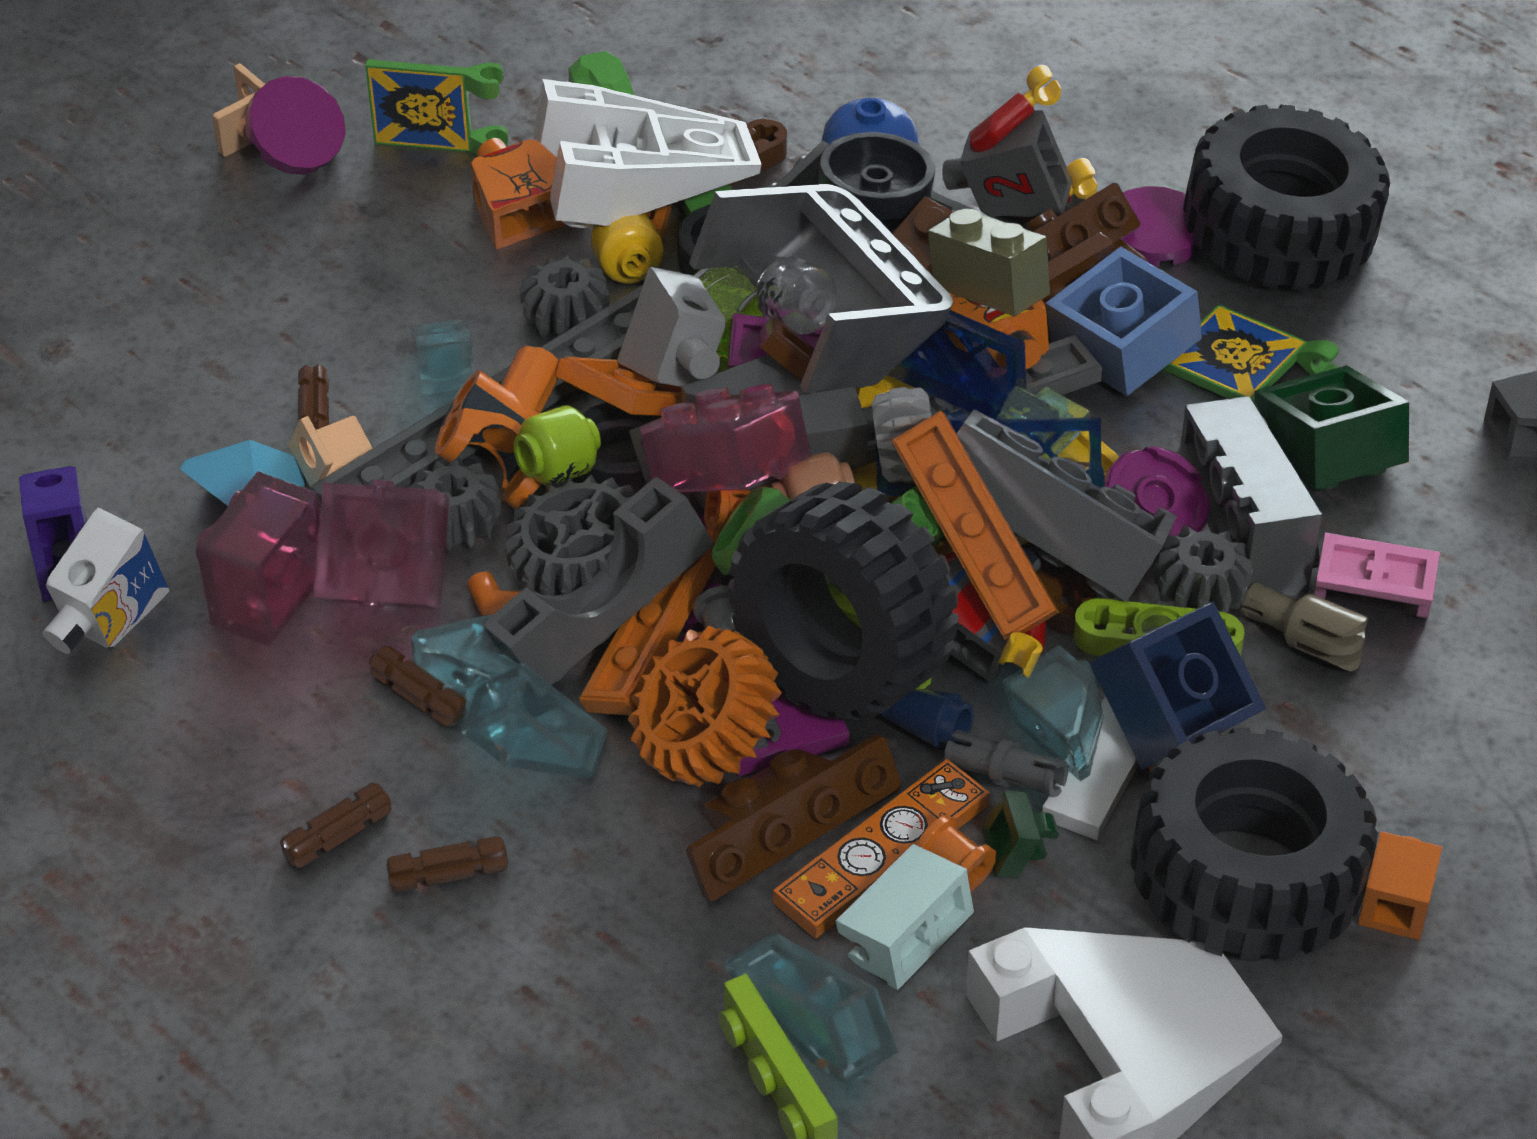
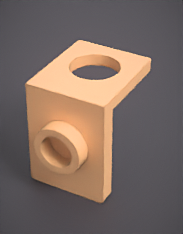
[212,63,265,157]
[288,415,373,488]

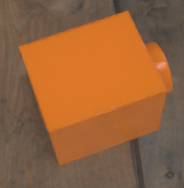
[1358,831,1443,941]

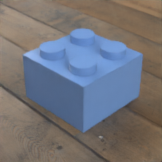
[1045,247,1202,396]

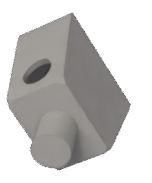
[617,267,725,387]

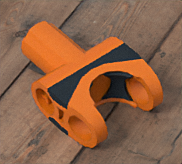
[435,346,559,509]

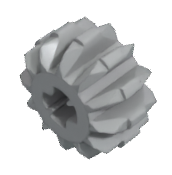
[872,387,932,484]

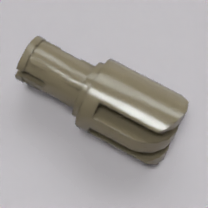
[1241,582,1368,672]

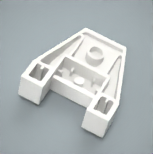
[534,79,762,228]
[966,927,1283,1139]

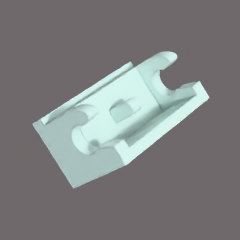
[836,844,974,990]

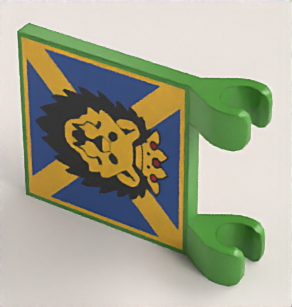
[365,59,509,155]
[1162,304,1339,415]

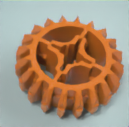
[627,625,782,787]

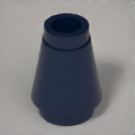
[882,689,974,750]

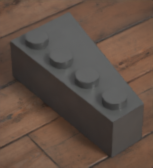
[1181,396,1322,596]
[957,409,1177,602]

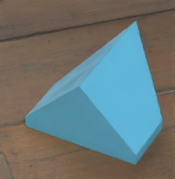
[180,440,307,535]

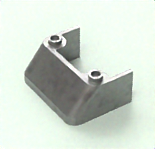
[689,184,953,393]

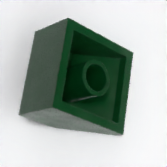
[1255,365,1409,490]

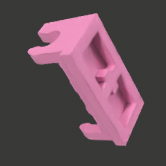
[1314,533,1440,619]

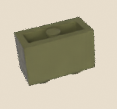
[928,209,1050,317]

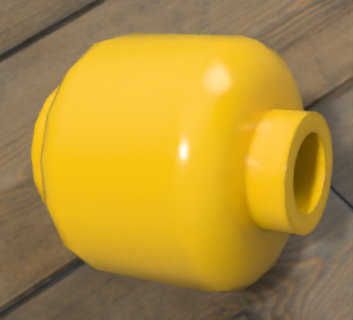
[590,213,664,284]

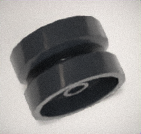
[818,132,935,234]

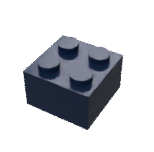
[1089,602,1266,770]

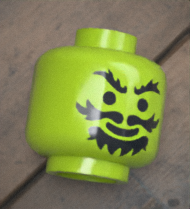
[513,405,601,486]

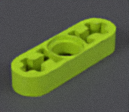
[1073,598,1245,656]

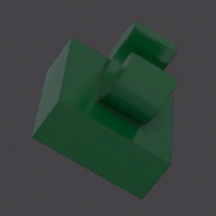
[981,790,1060,878]

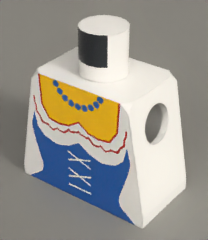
[42,507,170,654]

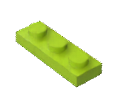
[718,973,838,1139]

